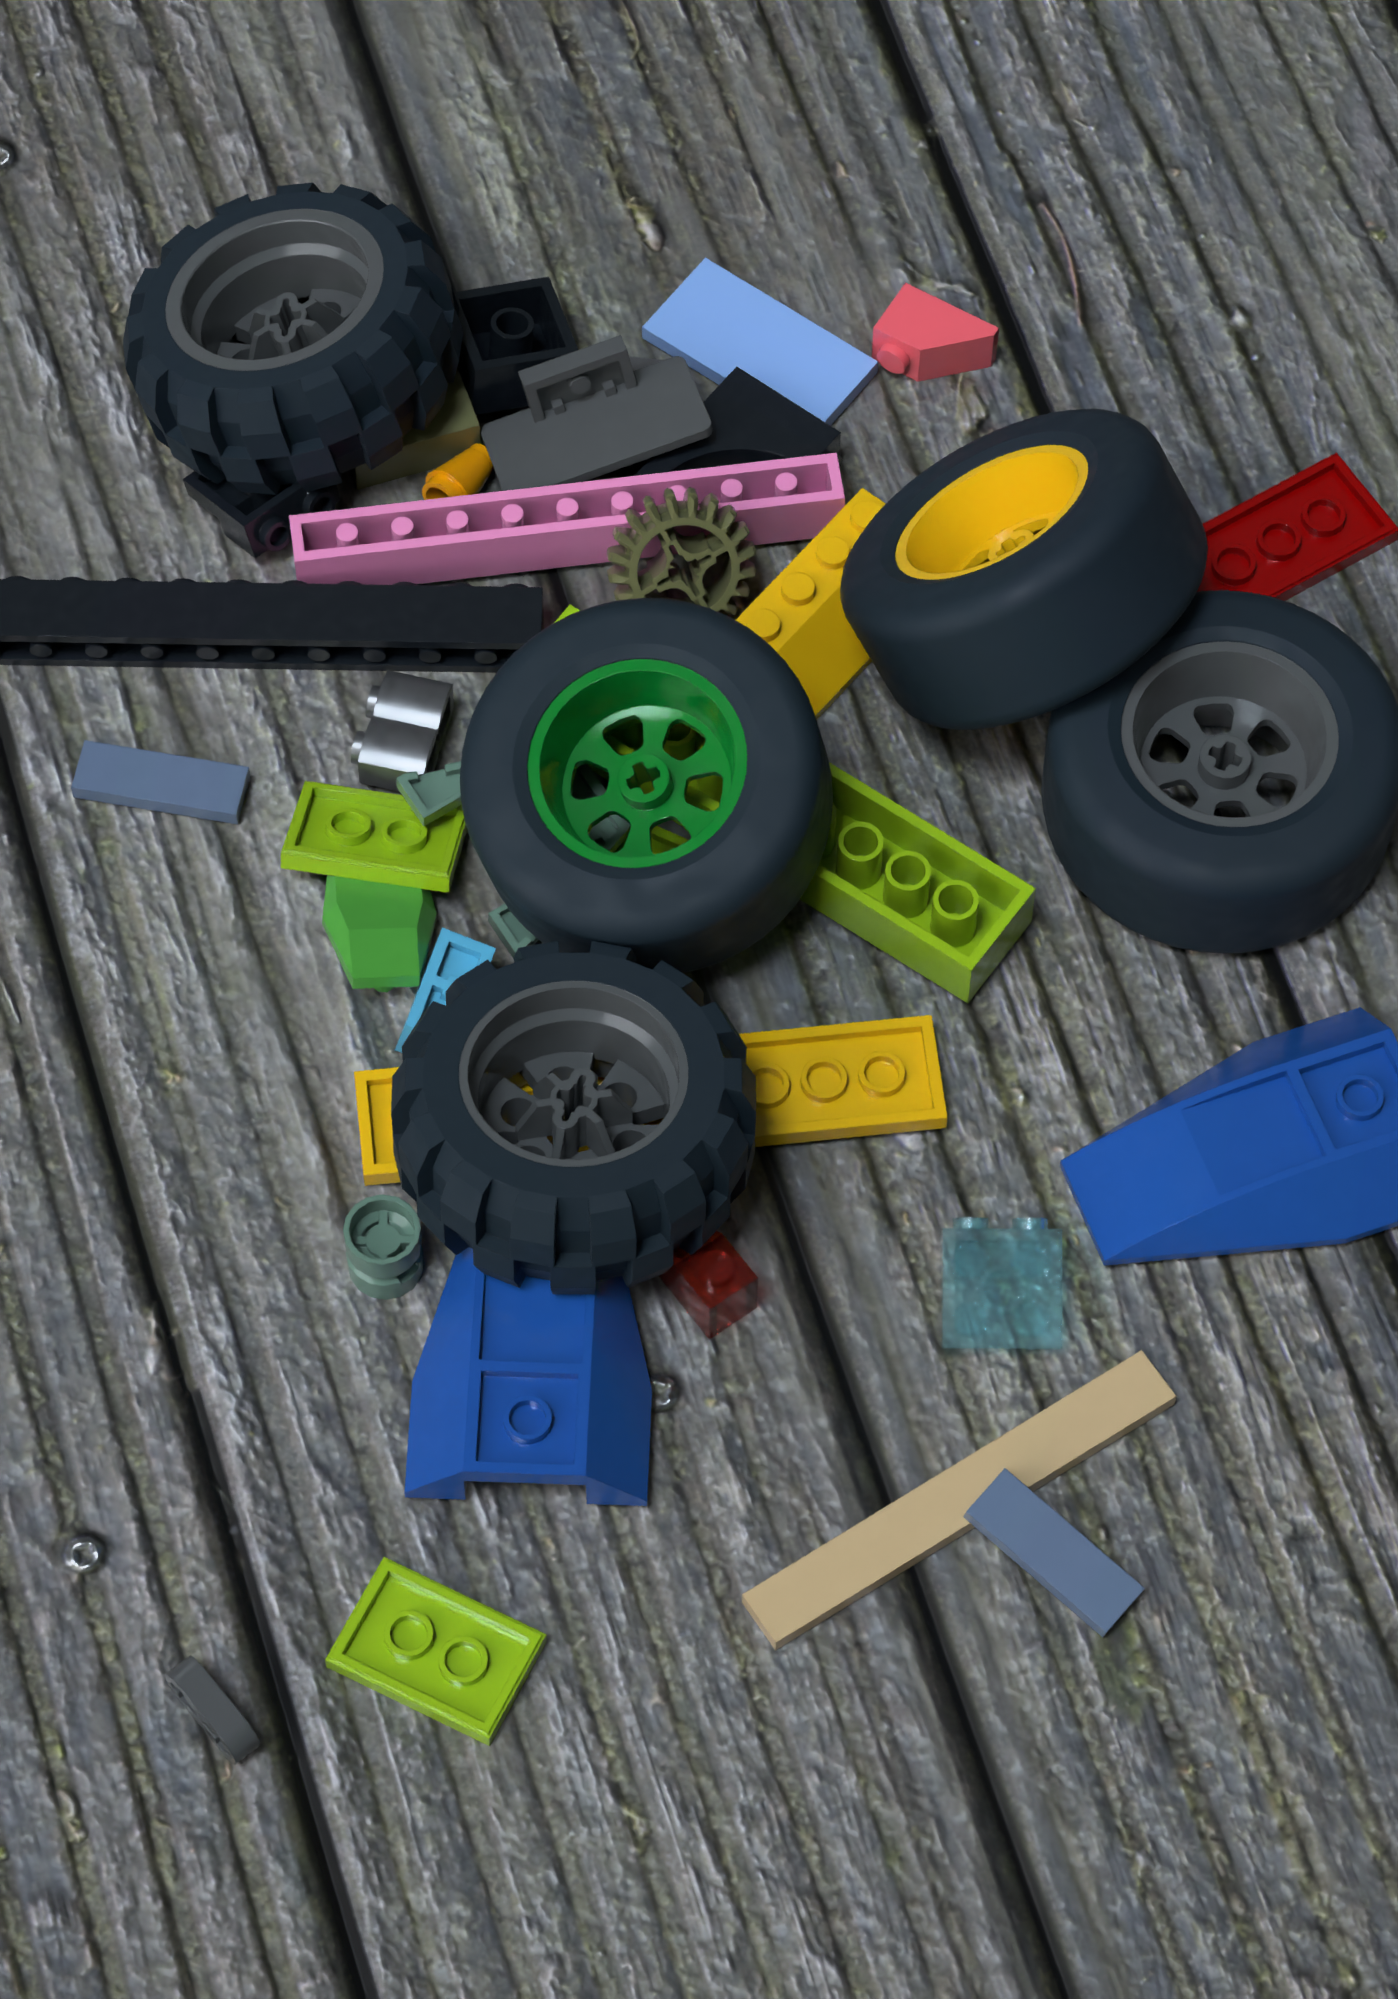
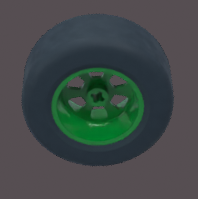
[460,598,833,973]

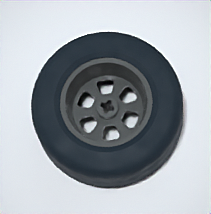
[1041,590,1398,953]

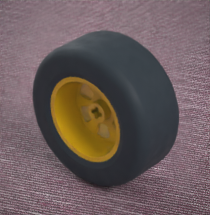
[840,409,1208,730]

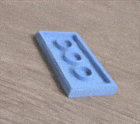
[642,257,878,426]

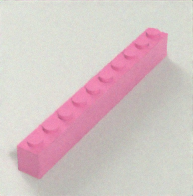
[289,453,845,585]

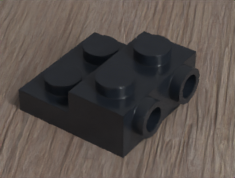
[183,471,341,558]

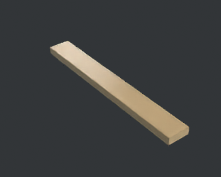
[742,1350,1177,1651]

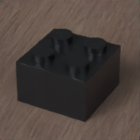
[454,277,578,415]

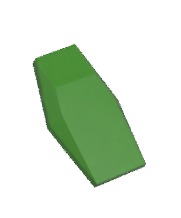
[322,875,437,992]

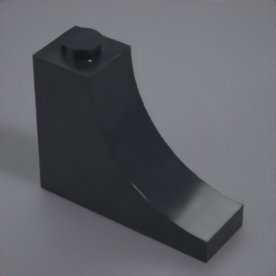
[637,367,842,475]

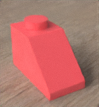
[872,282,999,382]

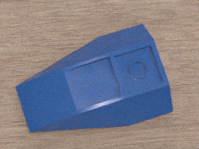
[1060,1007,1398,1266]
[404,1247,652,1506]

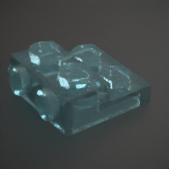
[940,1217,1062,1350]

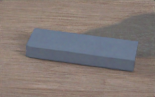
[71,740,250,824]
[963,1468,1145,1637]

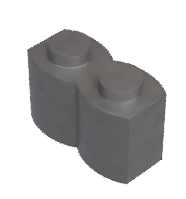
[351,670,454,792]

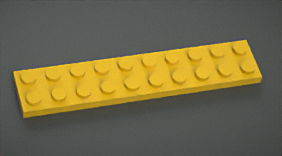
[354,1015,947,1186]

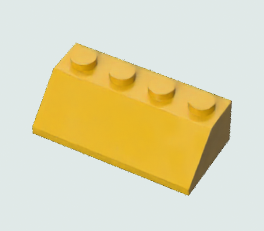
[736,488,886,720]

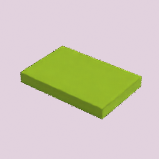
[281,781,467,893]
[325,1557,547,1746]

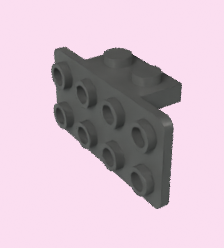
[481,335,713,491]

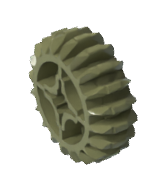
[606,487,756,615]

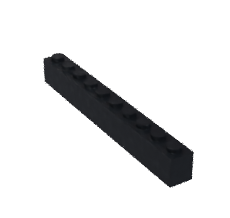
[0,576,544,673]

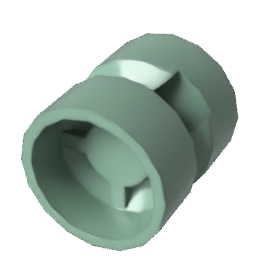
[343,1194,424,1300]

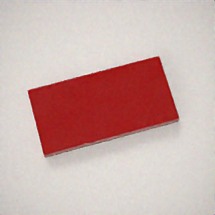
[1197,452,1398,601]

